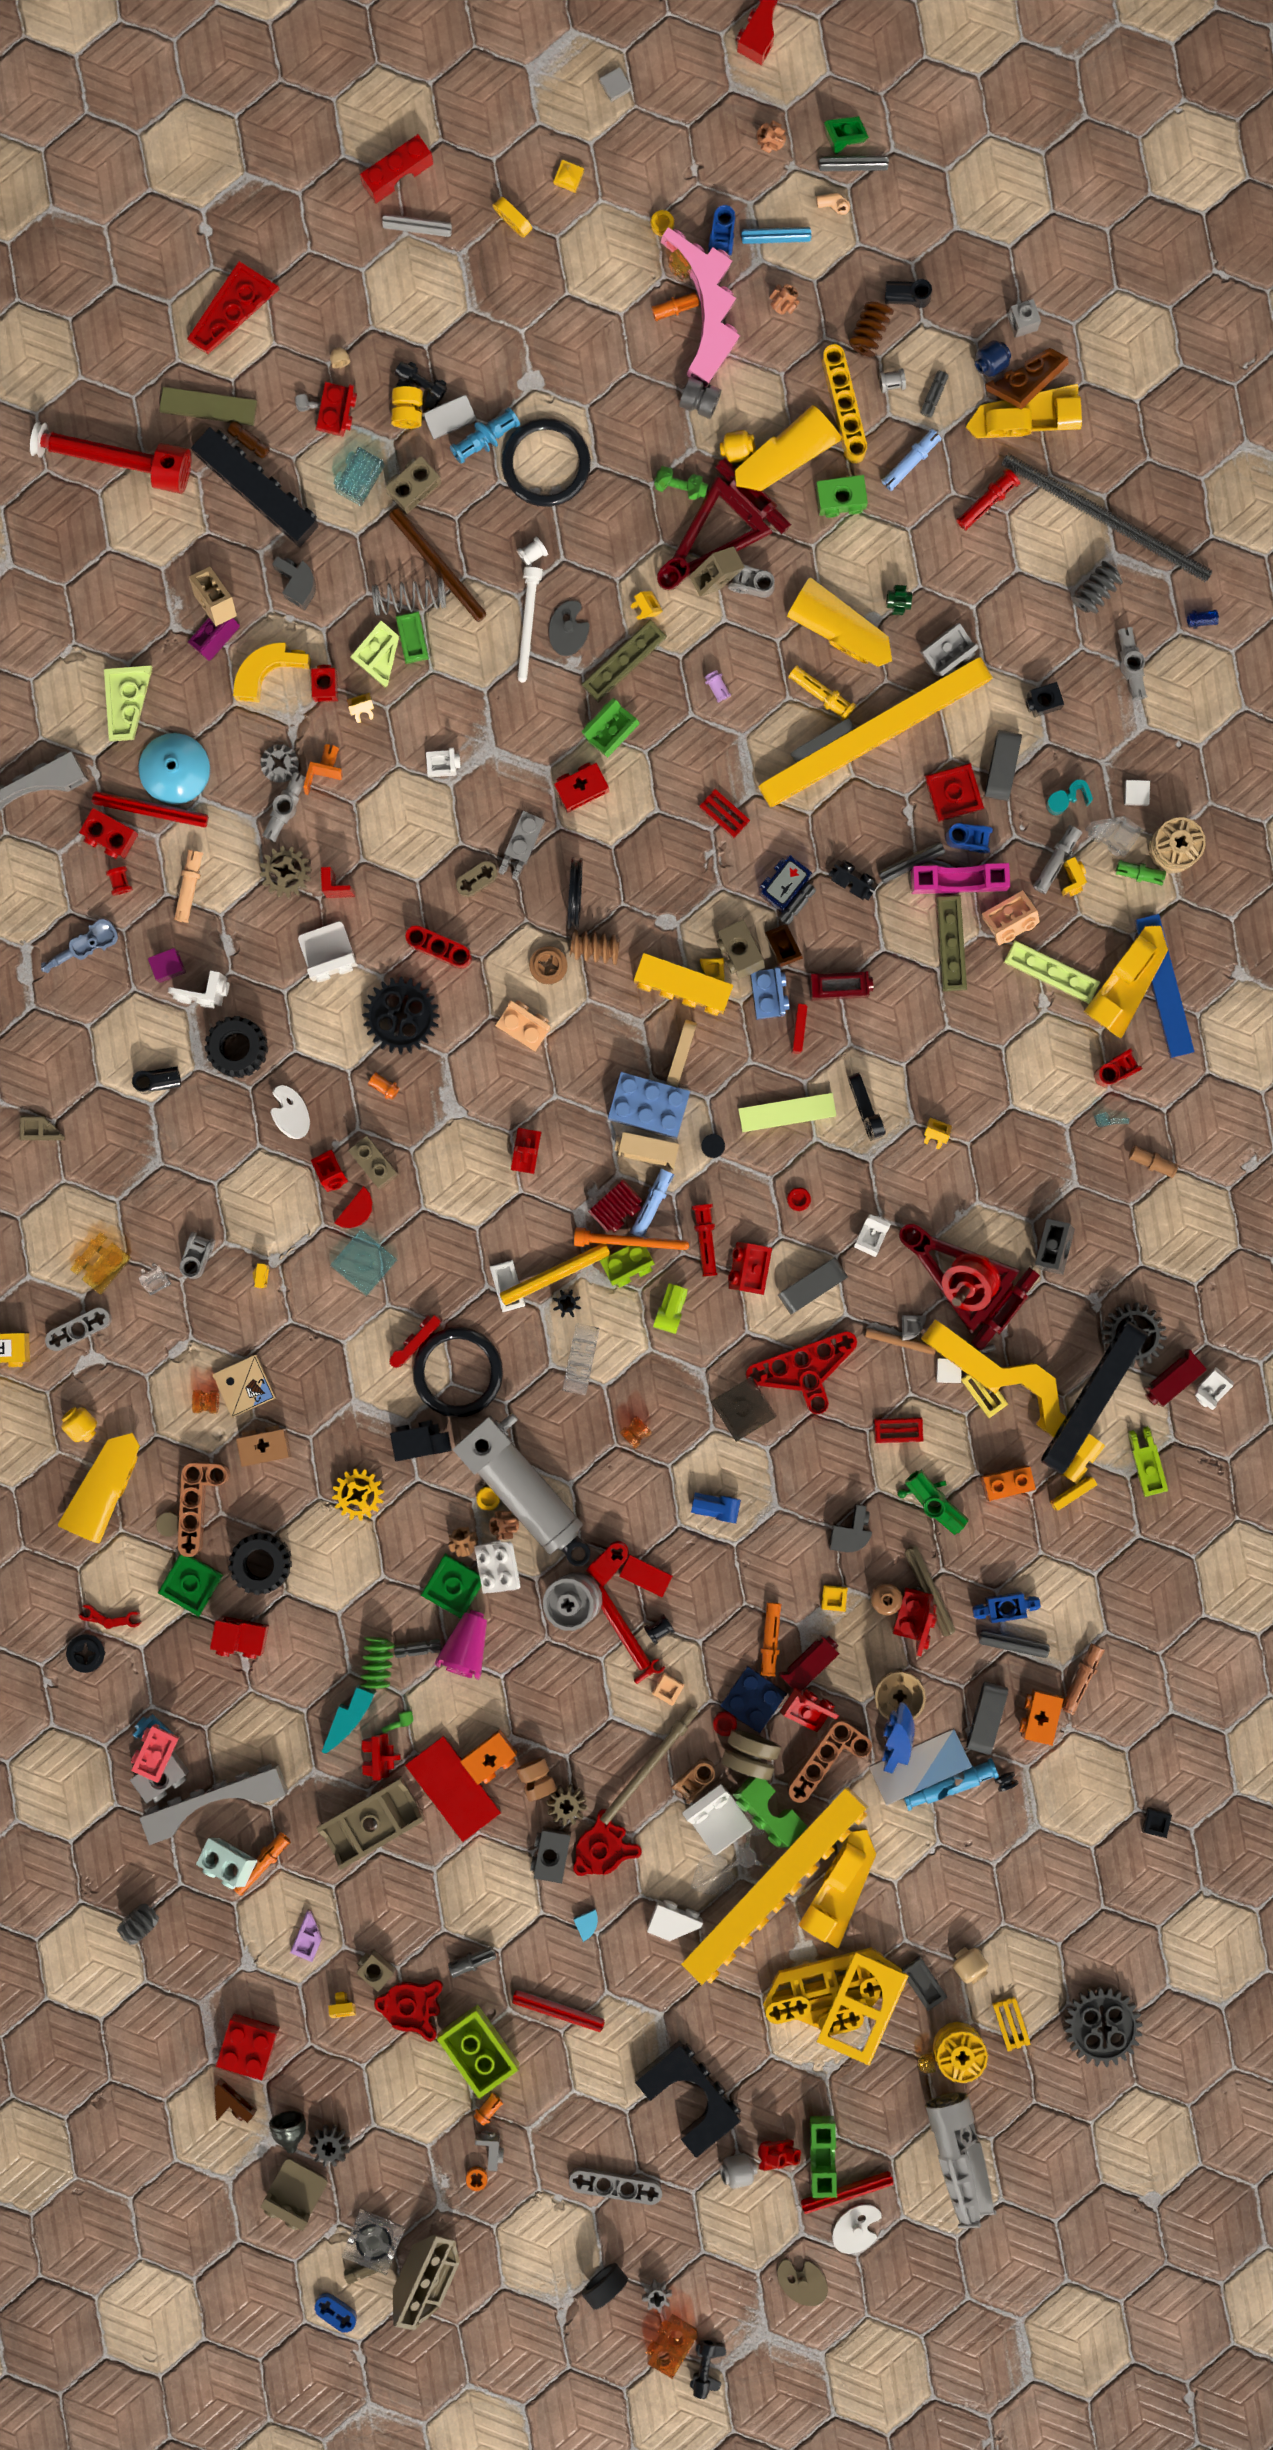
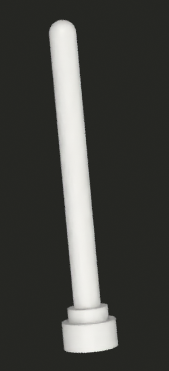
[518,567,543,682]

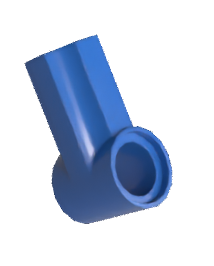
[691,1492,741,1523]

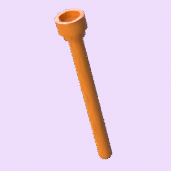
[574,1227,689,1250]

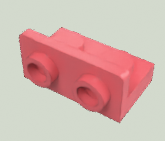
[131,1724,180,1783]

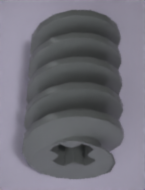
[1072,561,1123,614]

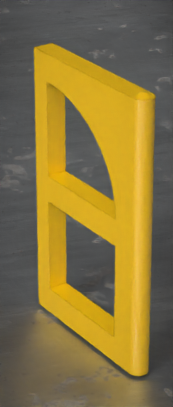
[816,1951,909,2065]

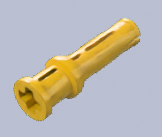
[788,665,856,721]

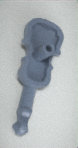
[40,918,118,973]

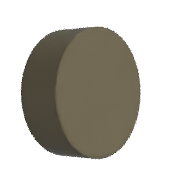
[156,1512,179,1537]

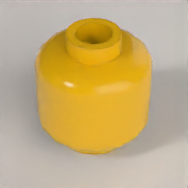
[720,430,756,464]
[61,1407,97,1442]

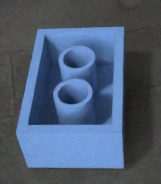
[608,1072,690,1139]

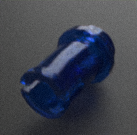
[1187,610,1219,629]

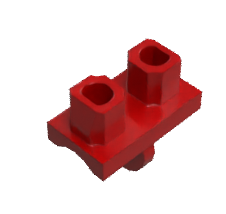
[511,1128,542,1174]
[362,1733,401,1780]
[758,2139,801,2171]

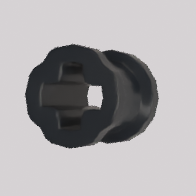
[644,1614,675,1645]

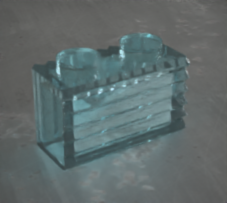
[334,447,384,506]

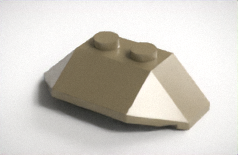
[393,2234,460,2331]

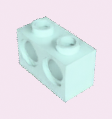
[196,1838,257,1889]

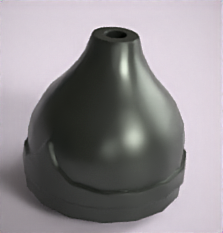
[269,2111,306,2153]

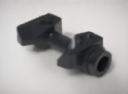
[395,362,447,410]
[690,2340,726,2399]

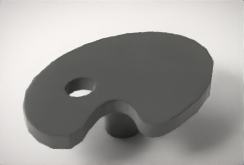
[549,601,590,656]

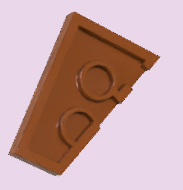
[985,348,1069,410]

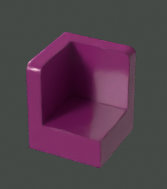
[148,948,186,983]

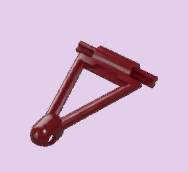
[657,458,791,591]
[899,1224,1040,1351]

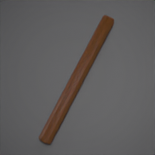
[389,507,487,622]

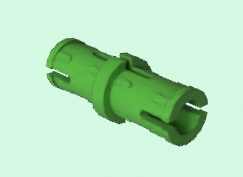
[1115,860,1166,886]

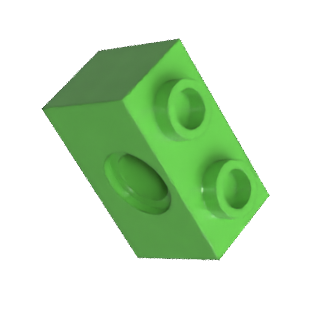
[815,475,868,518]

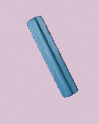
[742,227,811,244]

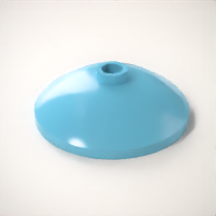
[139,733,210,805]

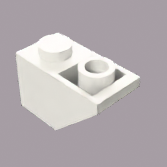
[647,1900,703,1941]

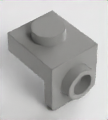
[475,2131,504,2171]

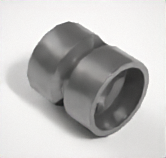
[679,377,722,419]

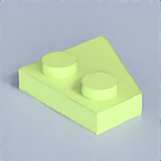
[350,621,399,688]

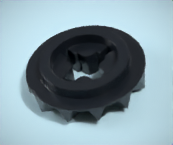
[66,1634,106,1673]

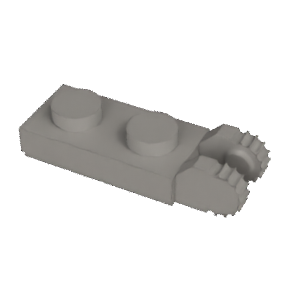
[498,811,545,880]

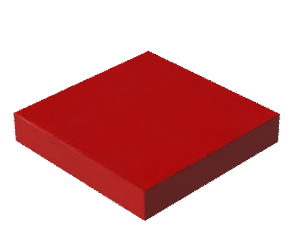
[925,763,984,822]

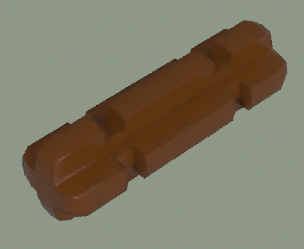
[227,422,270,458]

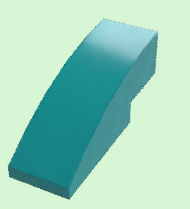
[322,1685,376,1754]

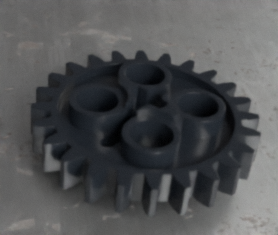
[362,977,440,1055]

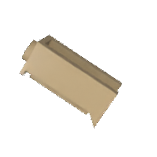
[614,1132,679,1171]

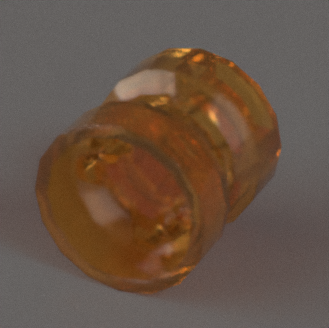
[192,1390,220,1414]
[619,1416,653,1449]

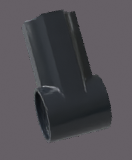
[885,279,932,308]
[132,1066,181,1094]

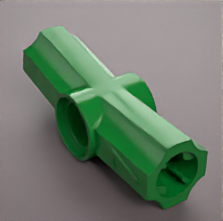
[905,1469,969,1535]

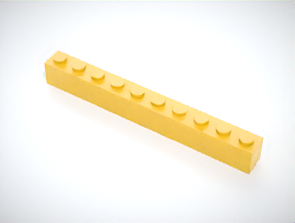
[681,1787,869,1985]

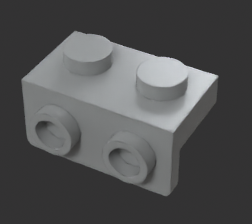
[920,623,979,676]

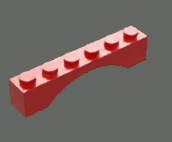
[736,0,778,66]

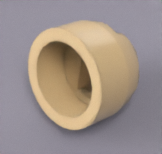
[330,348,350,368]

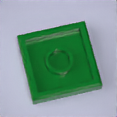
[421,1553,481,1619]
[158,1554,224,1617]

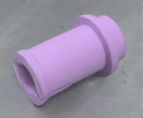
[705,670,731,703]

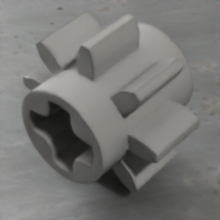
[642,2279,672,2312]

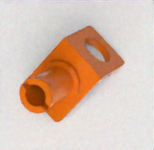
[303,744,343,795]

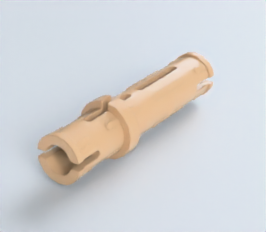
[173,850,204,923]

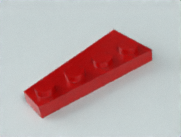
[187,261,280,355]

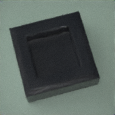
[1142,1808,1172,1838]

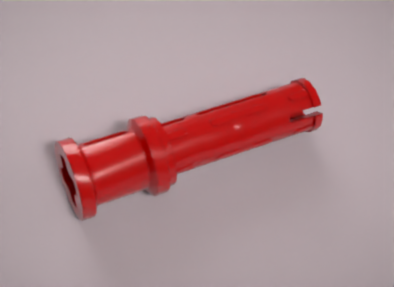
[956,468,1020,531]
[692,1204,717,1277]

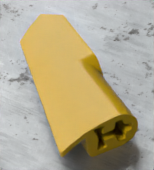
[966,384,1082,438]
[735,405,842,491]
[787,578,892,667]
[1084,926,1168,1038]
[58,1433,140,1543]
[798,1829,876,1948]

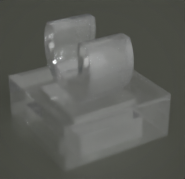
[138,1263,171,1296]

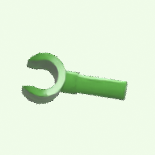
[381,1711,413,1733]

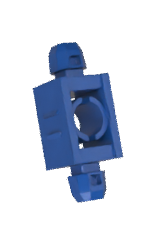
[972,1592,1041,1623]

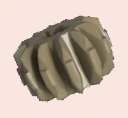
[546,1784,587,1826]

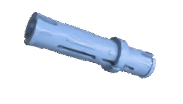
[881,429,942,491]
[630,1168,674,1237]

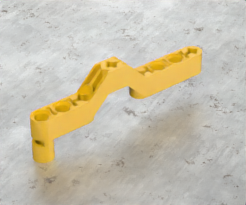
[921,1319,1105,1485]

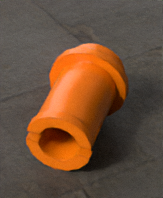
[368,1072,400,1100]
[474,2093,504,2126]

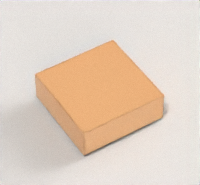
[652,1673,685,1706]

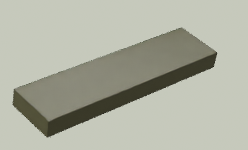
[159,387,257,426]
[582,619,667,702]
[936,895,967,992]

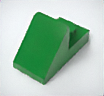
[824,116,869,155]

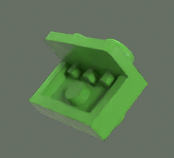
[582,698,640,758]

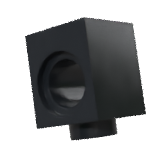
[1025,682,1064,718]

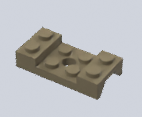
[316,1777,425,1870]

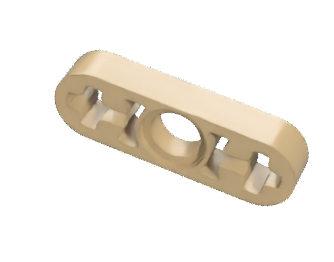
[666,1020,697,1088]

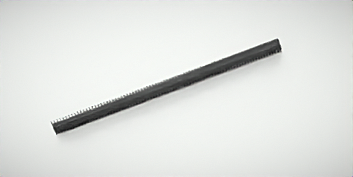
[1001,453,1212,582]

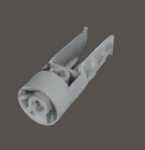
[925,2092,996,2228]

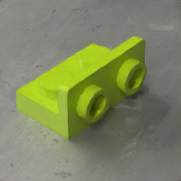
[600,1246,655,1288]

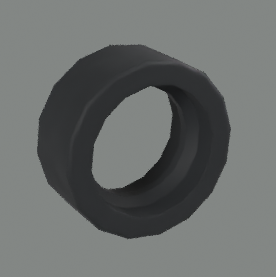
[581,2263,628,2310]

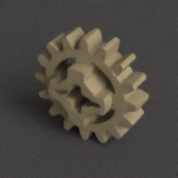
[259,846,312,899]

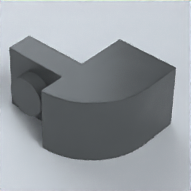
[272,556,316,611]
[829,1504,872,1552]

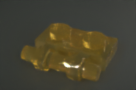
[70,1232,132,1295]

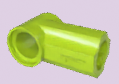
[653,1283,688,1334]

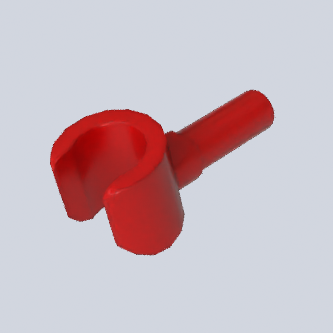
[634,1659,665,1684]

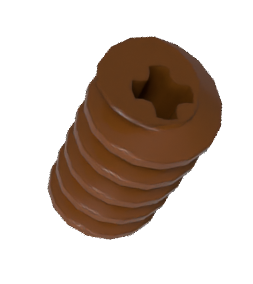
[849,301,894,357]

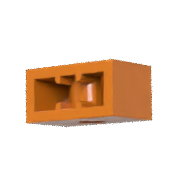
[980,1465,1036,1501]
[1019,1689,1063,1746]
[460,1729,517,1785]

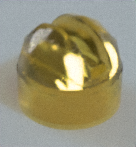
[918,2053,936,2074]

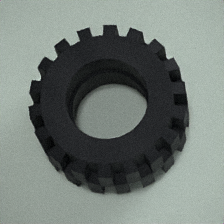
[205,1016,268,1078]
[228,1532,292,1595]

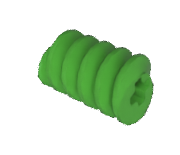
[360,1637,395,1689]

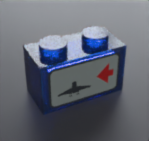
[759,855,812,913]

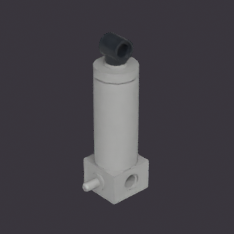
[452,1413,591,1566]

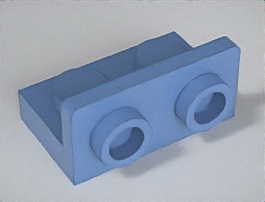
[751,967,789,1020]

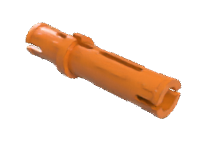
[760,1602,782,1676]
[233,1832,291,1896]

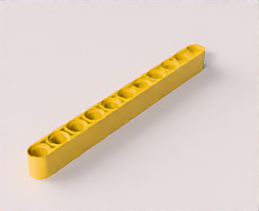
[758,657,993,808]

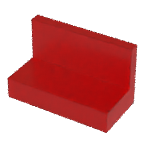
[321,867,355,898]

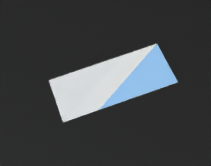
[869,1729,972,1806]

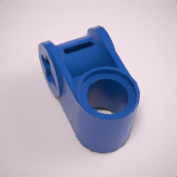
[708,205,735,256]
[945,823,993,853]

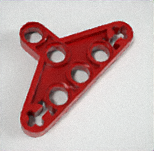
[745,1331,857,1414]

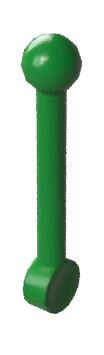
[897,1480,947,1498]

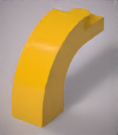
[233,643,311,702]

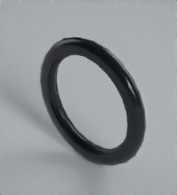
[501,418,591,507]
[412,1327,503,1418]

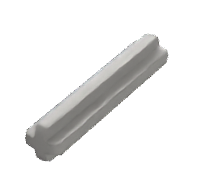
[382,214,452,237]

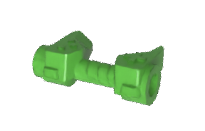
[654,466,708,500]

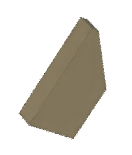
[19,1116,65,1141]

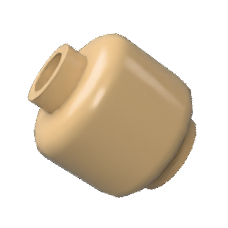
[953,1947,989,1985]

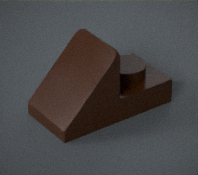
[765,924,803,967]
[214,2078,257,2123]

